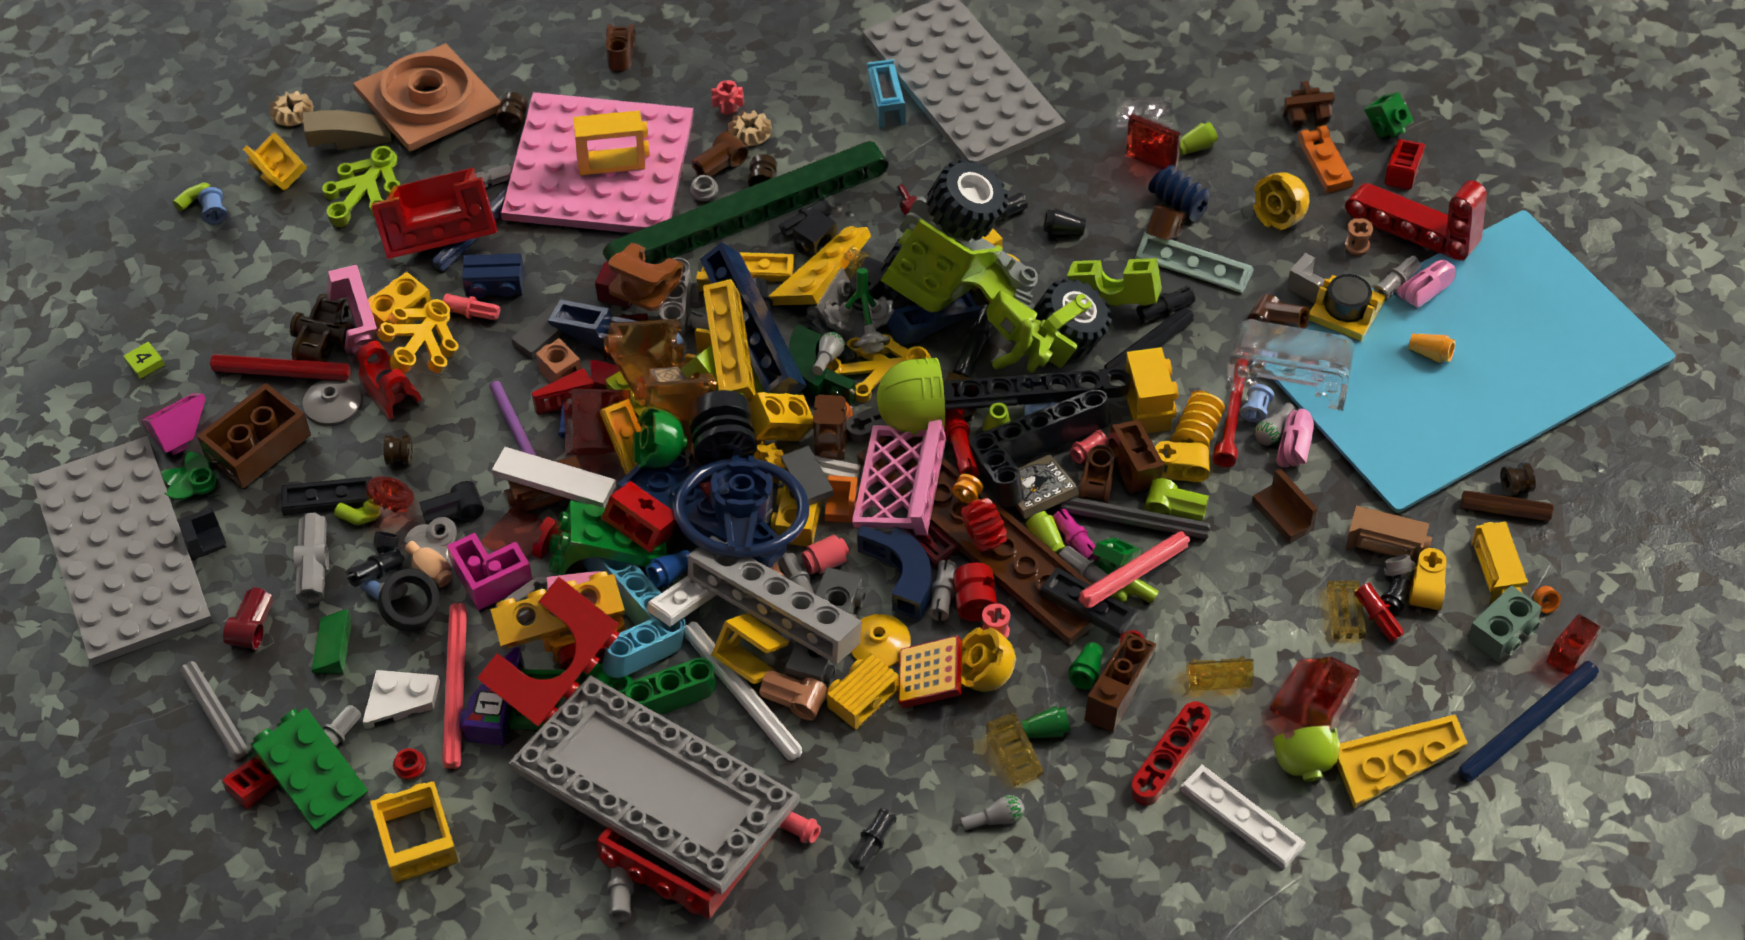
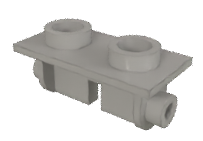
[807,268,853,325]

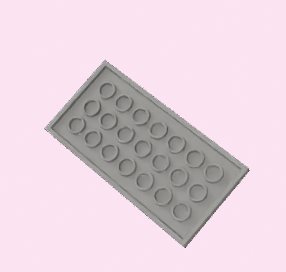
[862,0,1066,166]
[31,436,213,666]

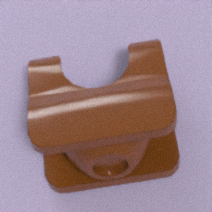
[609,243,683,311]

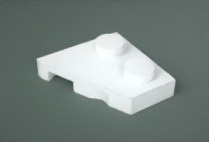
[363,670,440,729]

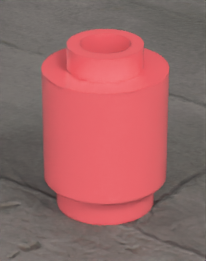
[801,534,849,575]

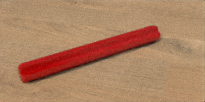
[209,354,351,381]

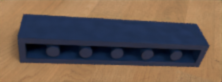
[700,242,807,395]

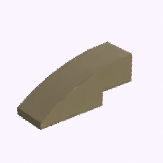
[302,110,392,150]

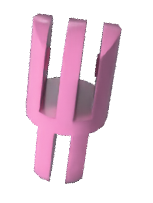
[1397,260,1456,309]
[1276,409,1314,468]

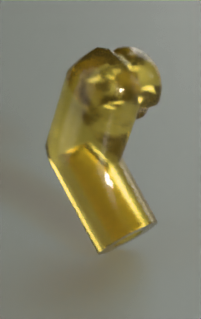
[844,246,871,273]

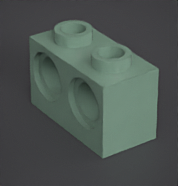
[1468,585,1542,662]

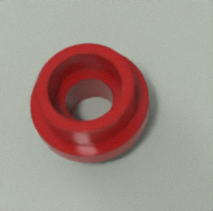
[393,748,426,780]

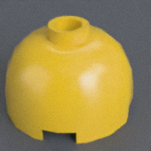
[1253,173,1310,230]
[961,627,1016,692]

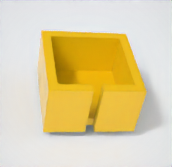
[1125,347,1179,433]

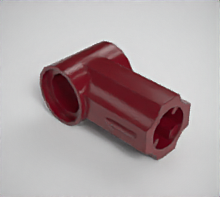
[223,587,274,650]

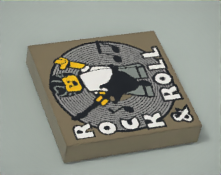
[1015,454,1079,519]

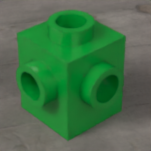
[1364,92,1414,138]

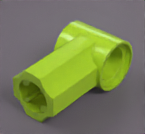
[1144,478,1209,522]

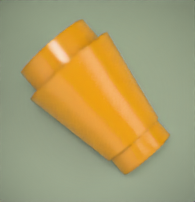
[1409,333,1455,364]

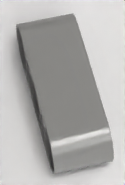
[659,258,692,337]

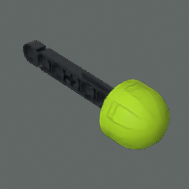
[877,358,1131,437]

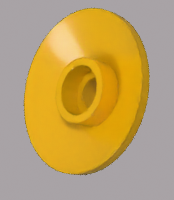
[850,614,911,667]

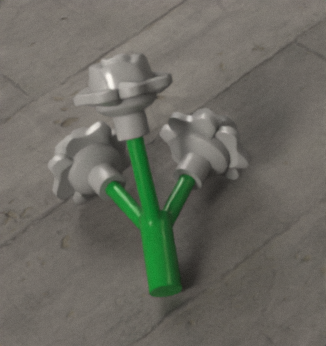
[823,268,894,354]

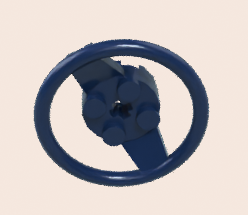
[673,455,809,558]

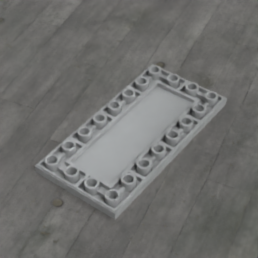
[509,676,800,895]

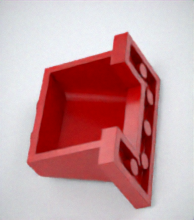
[371,167,498,259]

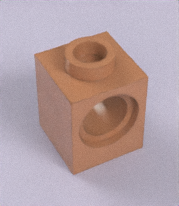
[536,338,581,383]

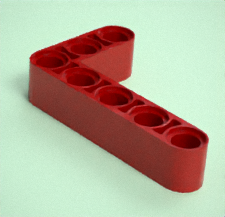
[1345,180,1487,261]

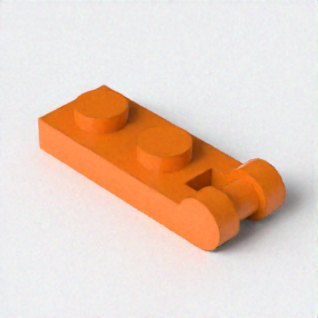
[1298,125,1354,193]

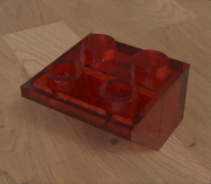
[564,389,631,455]
[1270,657,1361,731]

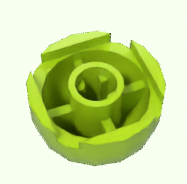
[1272,726,1340,782]

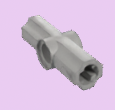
[293,513,329,604]

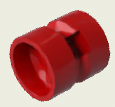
[953,563,997,622]

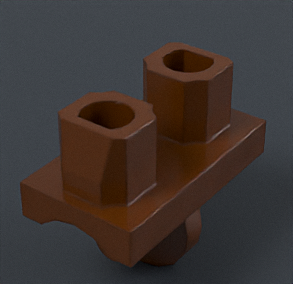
[1281,81,1335,127]

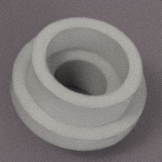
[690,175,718,201]
[1384,554,1416,579]

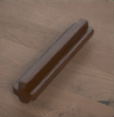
[1461,490,1554,521]

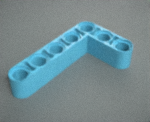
[583,557,686,678]

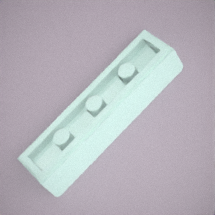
[1135,231,1254,293]

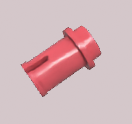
[1070,430,1107,464]
[779,812,821,844]

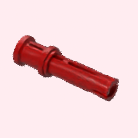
[944,409,979,477]

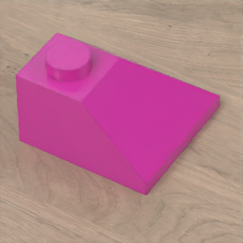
[141,393,206,455]

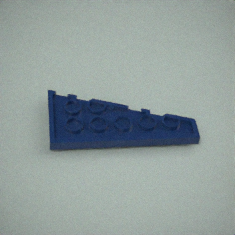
[617,449,786,568]

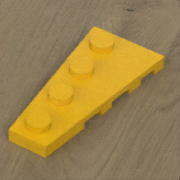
[769,226,871,306]
[1336,714,1467,808]

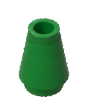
[1068,642,1104,689]
[1022,705,1071,739]

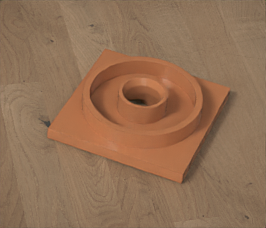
[353,43,501,152]

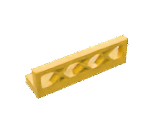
[703,279,756,401]

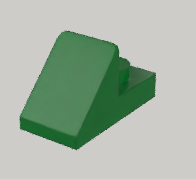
[1092,537,1142,575]

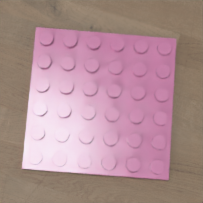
[501,92,694,233]

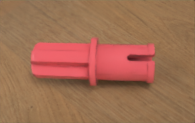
[443,293,500,321]

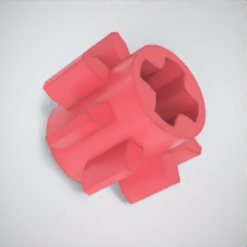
[711,80,744,114]

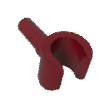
[898,184,917,216]

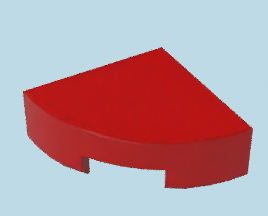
[532,516,558,559]

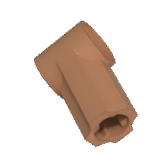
[759,670,828,720]

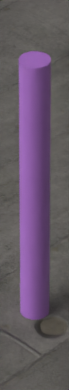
[489,381,536,456]

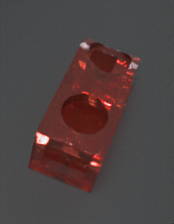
[1546,614,1603,675]

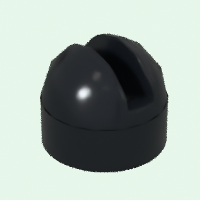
[374,531,400,554]

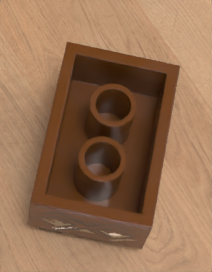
[197,383,311,488]

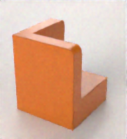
[825,475,858,523]

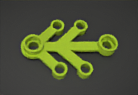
[322,146,400,227]

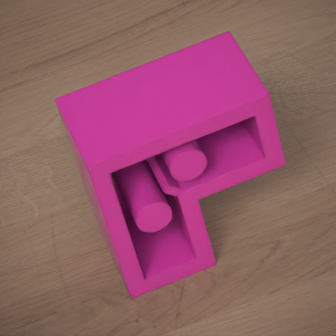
[447,533,533,610]

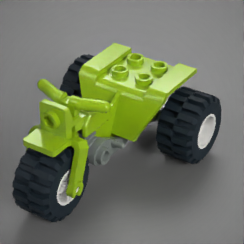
[880,159,1112,373]

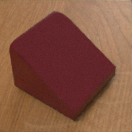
[590,360,621,395]

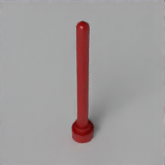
[1212,352,1249,468]

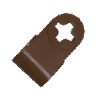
[605,24,636,72]
[1146,205,1186,240]
[1079,445,1115,504]

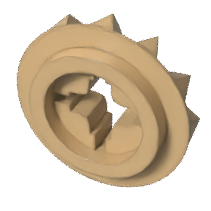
[269,91,313,126]
[728,110,772,146]

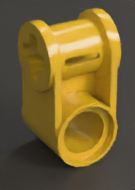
[1155,441,1210,483]
[1409,548,1447,611]

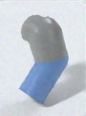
[360,579,408,601]

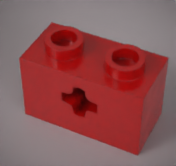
[601,481,676,553]

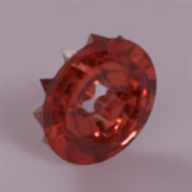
[366,476,414,513]

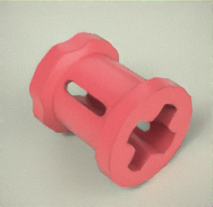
[982,603,1010,639]

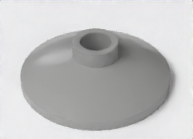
[303,379,362,425]

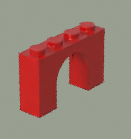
[477,576,620,726]

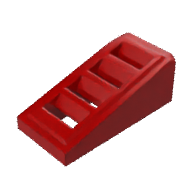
[1385,139,1426,189]
[531,368,597,415]
[222,758,278,810]

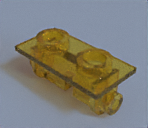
[1186,656,1254,691]

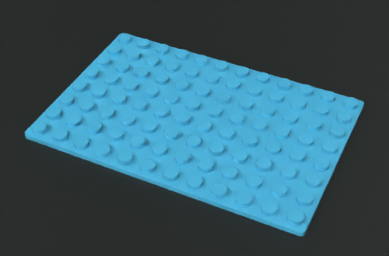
[1253,210,1675,513]

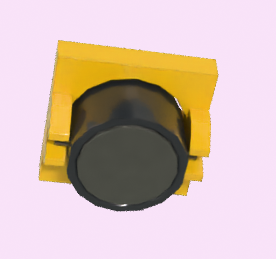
[1309,274,1386,341]

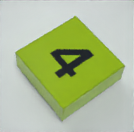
[123,341,165,379]

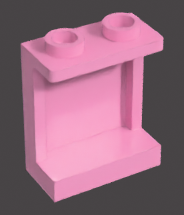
[326,264,377,355]

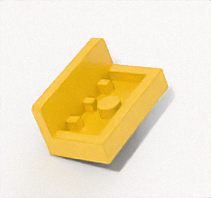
[243,132,308,191]

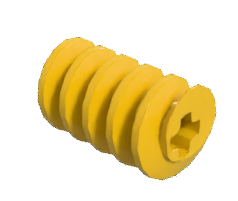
[1171,390,1225,448]

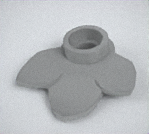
[404,517,457,570]

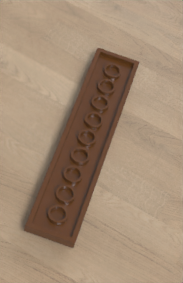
[857,436,1094,646]

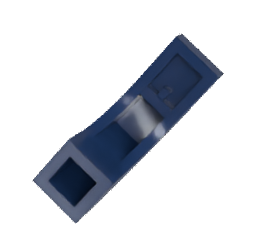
[857,525,931,621]

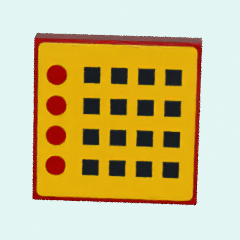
[898,635,962,708]

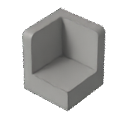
[1287,253,1325,304]

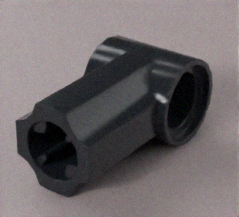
[419,481,484,525]

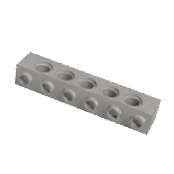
[688,536,862,665]

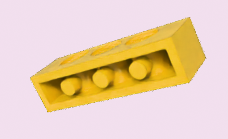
[490,571,625,650]

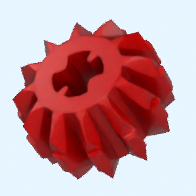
[961,498,1007,552]

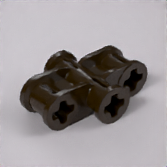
[290,293,354,362]

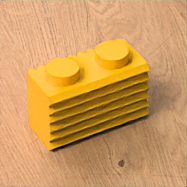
[827,654,899,730]

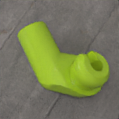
[172,182,210,212]
[334,499,381,526]
[1110,579,1159,604]

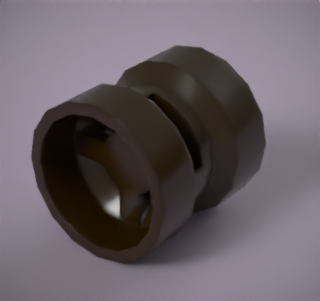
[495,92,528,130]
[748,154,778,187]

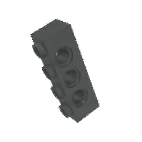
[785,567,867,686]

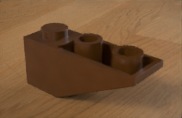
[1084,632,1156,733]

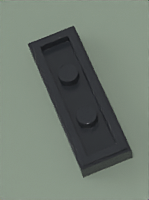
[281,476,374,516]
[1040,567,1137,639]

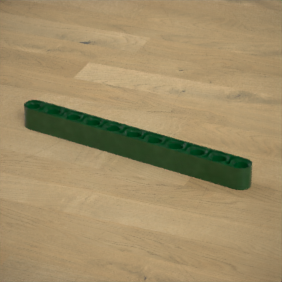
[603,141,889,264]

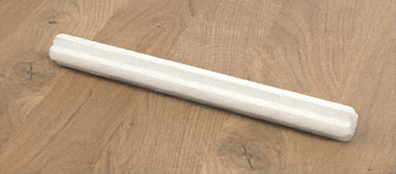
[684,621,802,761]

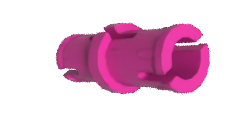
[1053,509,1099,562]

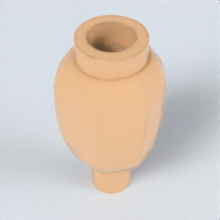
[405,541,453,588]

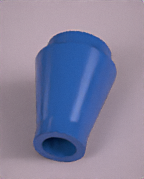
[646,550,690,587]

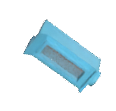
[867,59,906,128]

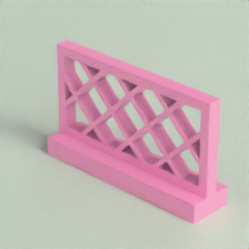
[852,420,946,535]

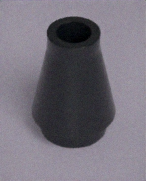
[1043,208,1086,235]

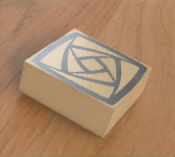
[649,367,687,394]

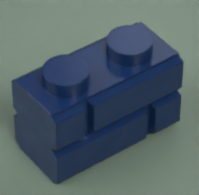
[462,253,525,298]

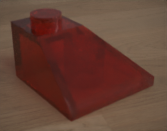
[1126,114,1181,172]

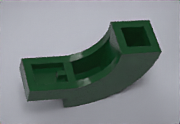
[789,324,856,406]

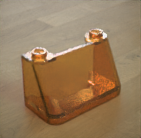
[604,319,717,424]

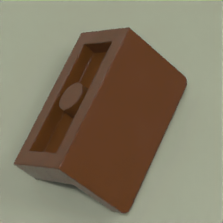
[1252,468,1318,544]

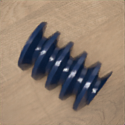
[1148,165,1210,222]

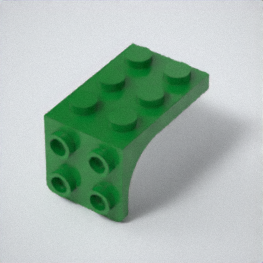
[548,500,667,576]
[247,707,369,831]

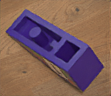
[460,647,524,746]

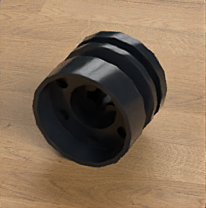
[687,390,757,466]

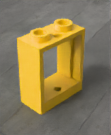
[573,110,650,176]
[370,781,459,883]

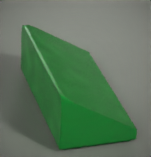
[311,609,352,673]

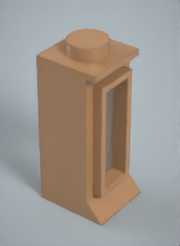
[1345,505,1433,565]

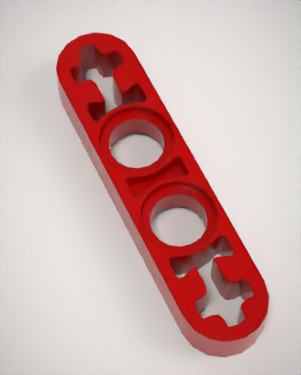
[1131,701,1211,805]

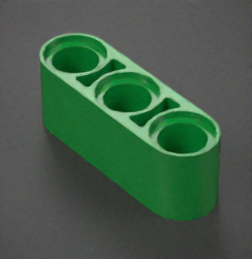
[625,658,716,715]

